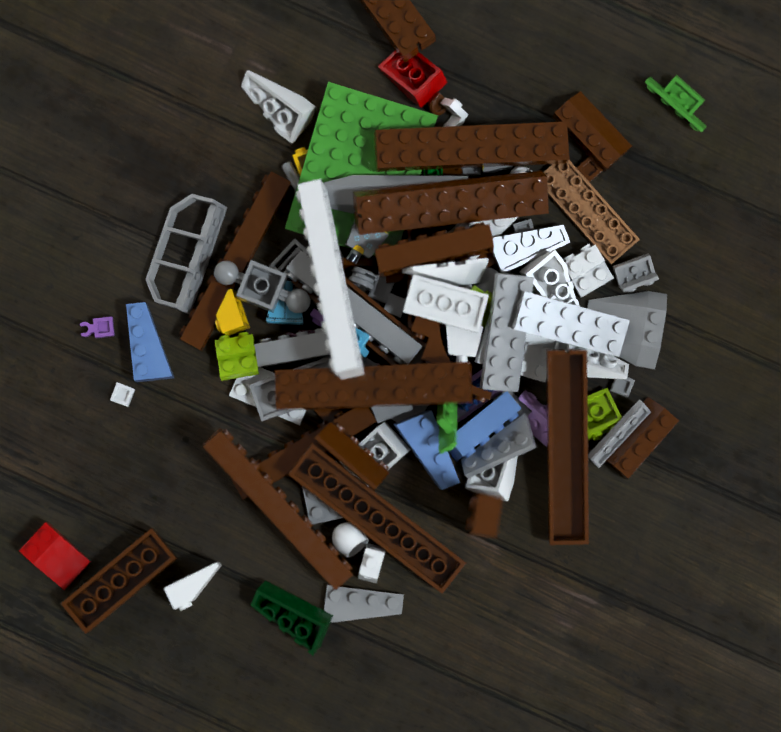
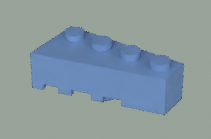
[126,302,174,382]
[448,391,522,462]
[393,410,460,490]

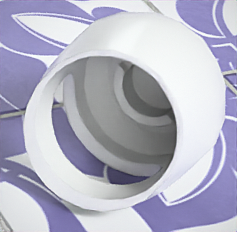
[332,522,369,558]

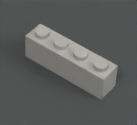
[254,328,331,367]

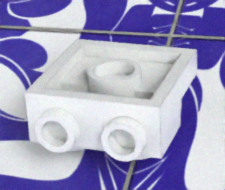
[564,244,614,298]

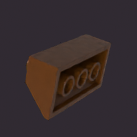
[553,91,632,172]
[606,397,679,479]
[315,422,390,491]

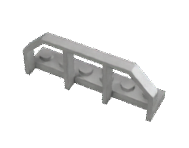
[145,194,227,315]

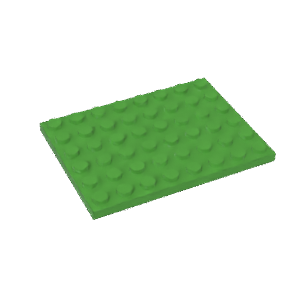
[285,82,438,256]

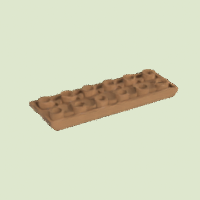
[543,160,640,264]

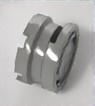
[348,266,378,291]

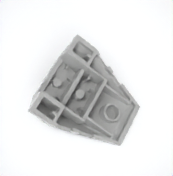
[587,291,667,369]

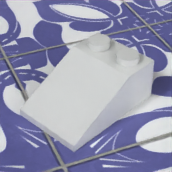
[340,421,411,487]
[164,562,222,611]

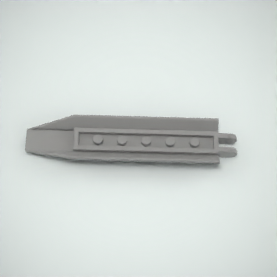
[323,175,468,214]

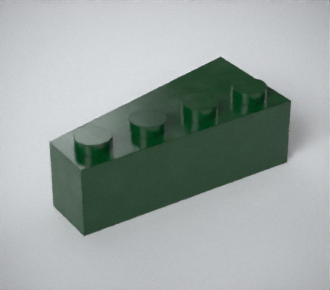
[251,580,334,656]

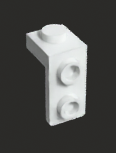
[441,97,468,127]

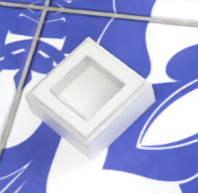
[110,382,135,407]

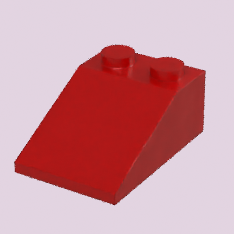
[378,50,448,108]
[19,522,91,590]

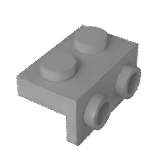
[613,253,659,292]

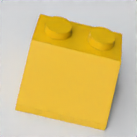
[215,289,250,336]

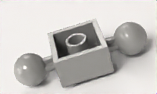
[214,260,310,313]

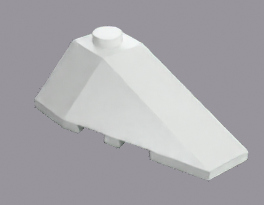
[241,70,316,143]
[519,250,580,306]
[402,258,488,289]
[553,341,629,379]
[465,421,518,501]

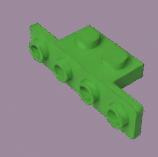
[645,75,707,132]
[437,404,458,454]

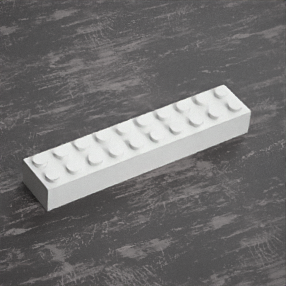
[296,179,364,379]

